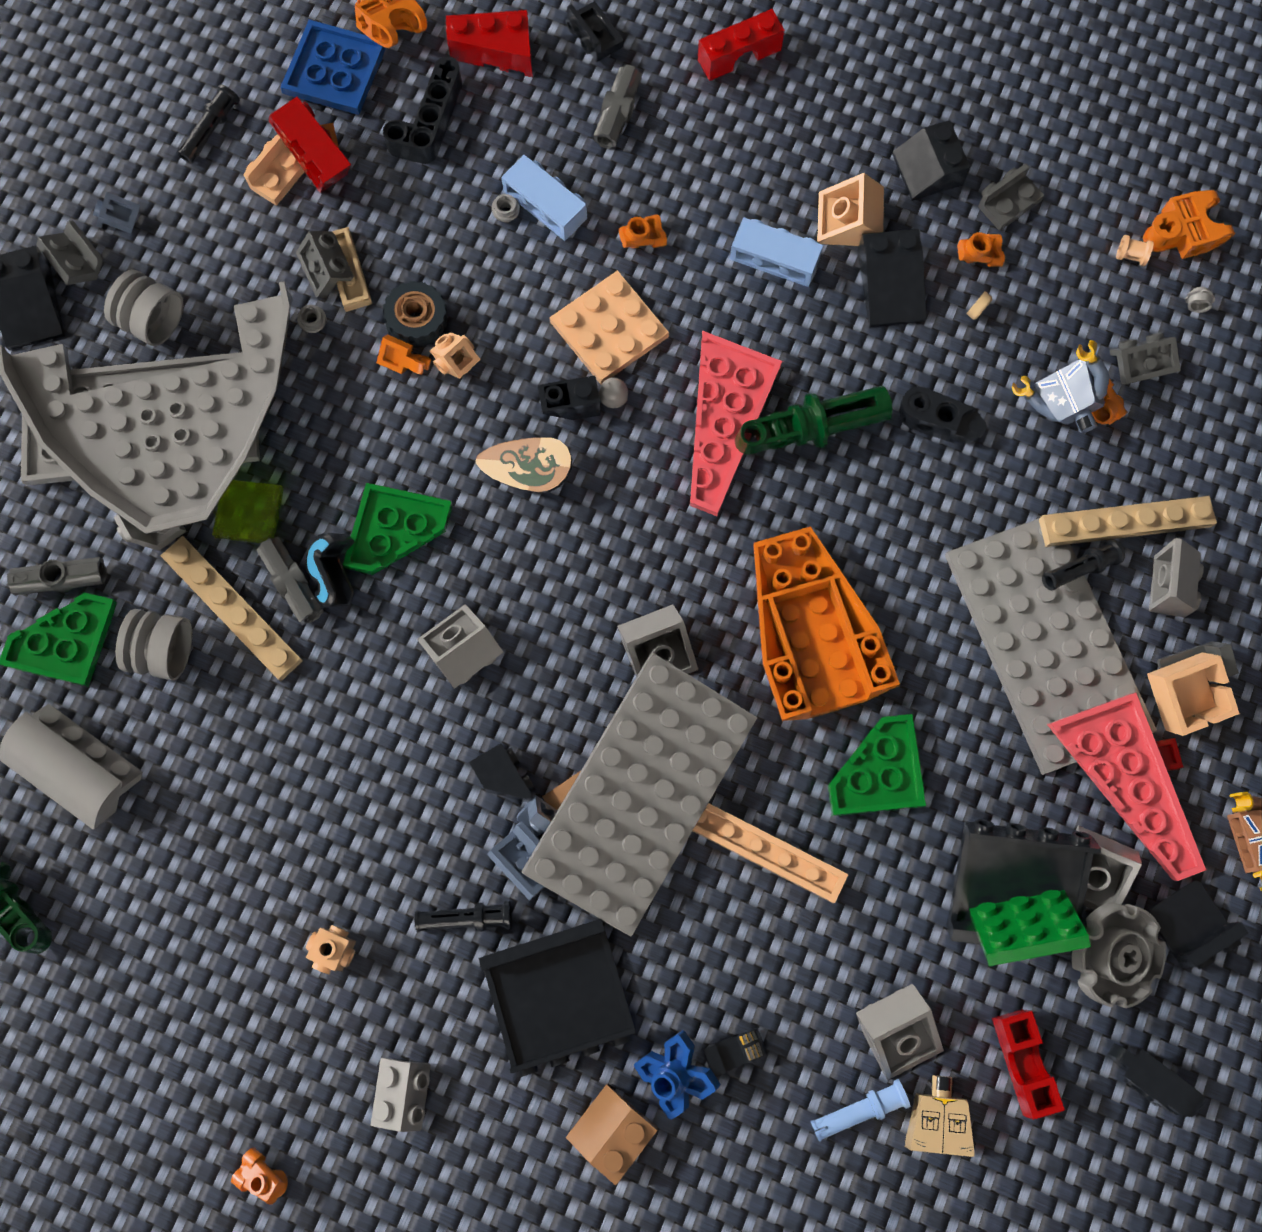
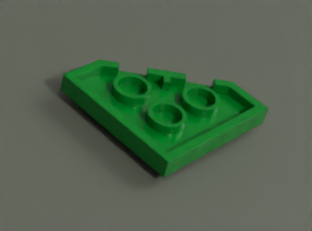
[343,483,453,575]
[0,593,117,687]
[828,714,926,816]

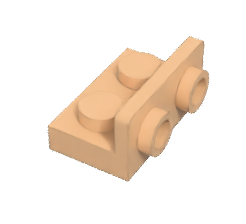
[244,134,304,206]

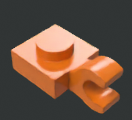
[376,334,431,375]

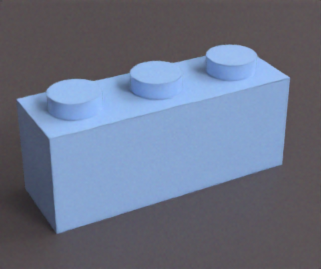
[501,155,587,241]
[730,217,823,287]

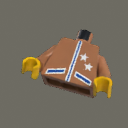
[1227,792,1262,891]

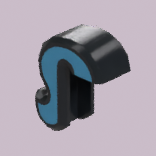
[305,533,355,607]

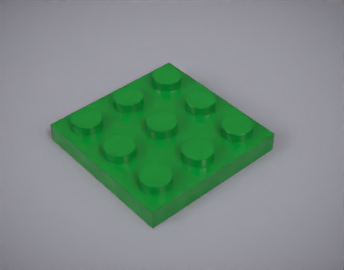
[969,890,1091,966]

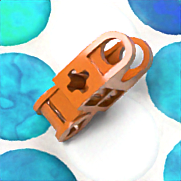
[355,0,427,48]
[1143,190,1235,259]

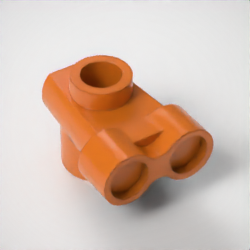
[619,214,667,249]
[957,232,1005,267]
[1092,378,1128,425]
[231,1148,288,1205]

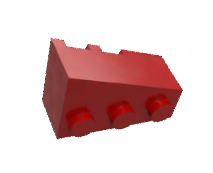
[446,10,533,77]
[269,97,351,193]

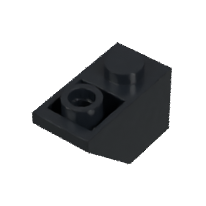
[538,375,601,420]
[469,743,536,803]

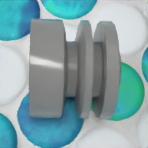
[104,269,184,346]
[115,609,192,681]

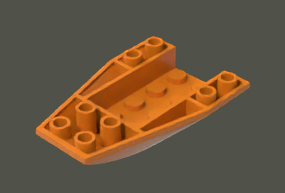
[753,526,900,721]

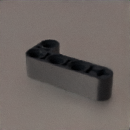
[383,56,462,164]

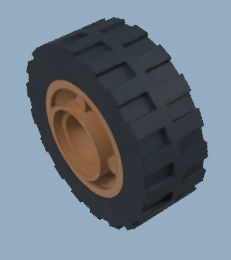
[383,281,448,348]

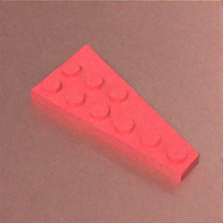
[690,331,782,516]
[1047,692,1206,881]

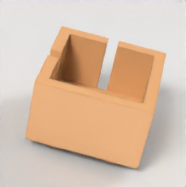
[1147,652,1240,736]

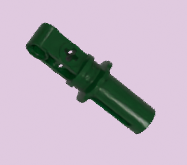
[735,386,893,455]
[0,862,52,954]

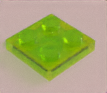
[212,480,284,543]

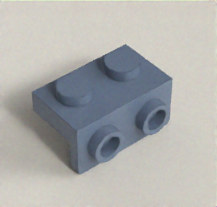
[487,822,545,901]

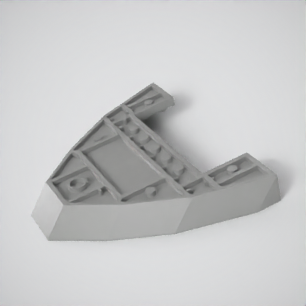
[0,281,293,534]

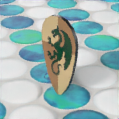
[476,438,572,494]

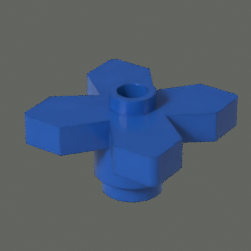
[634,1030,721,1120]

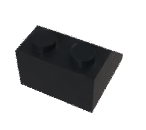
[892,120,971,201]

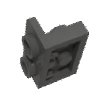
[978,163,1044,231]
[36,220,103,285]
[296,231,354,299]
[1110,332,1181,384]

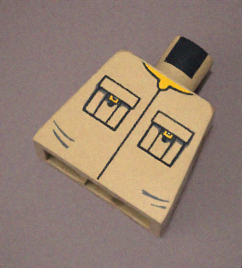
[905,1075,974,1157]

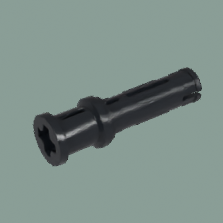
[177,84,240,164]
[1042,539,1125,591]
[414,900,512,932]

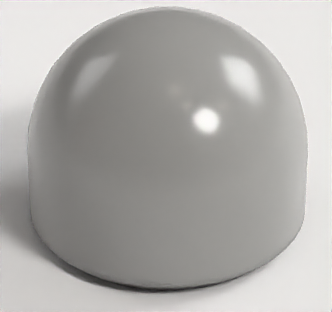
[599,378,628,408]

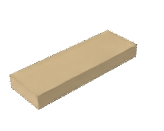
[332,227,373,312]

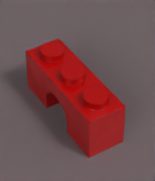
[698,9,785,81]
[992,1009,1065,1120]

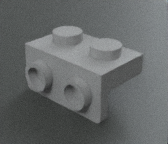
[370,1058,430,1132]

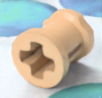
[1116,235,1154,266]

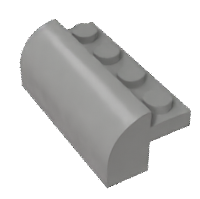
[0,703,143,830]

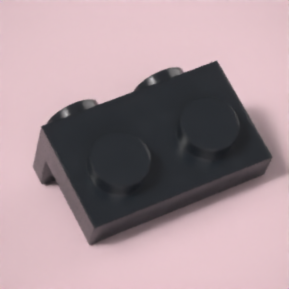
[566,1,624,62]

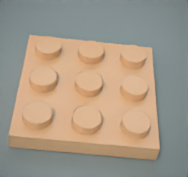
[550,270,669,385]

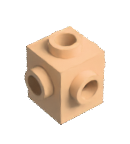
[430,332,481,379]
[306,925,356,975]

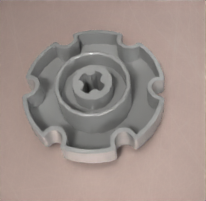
[1072,902,1166,1008]

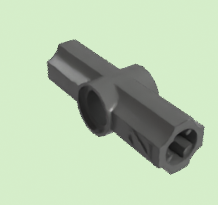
[594,64,642,149]
[256,537,324,625]
[7,557,107,596]

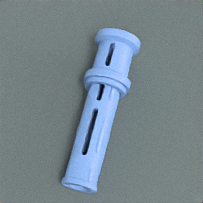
[810,1079,911,1142]

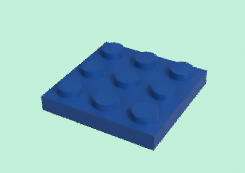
[280,20,386,115]

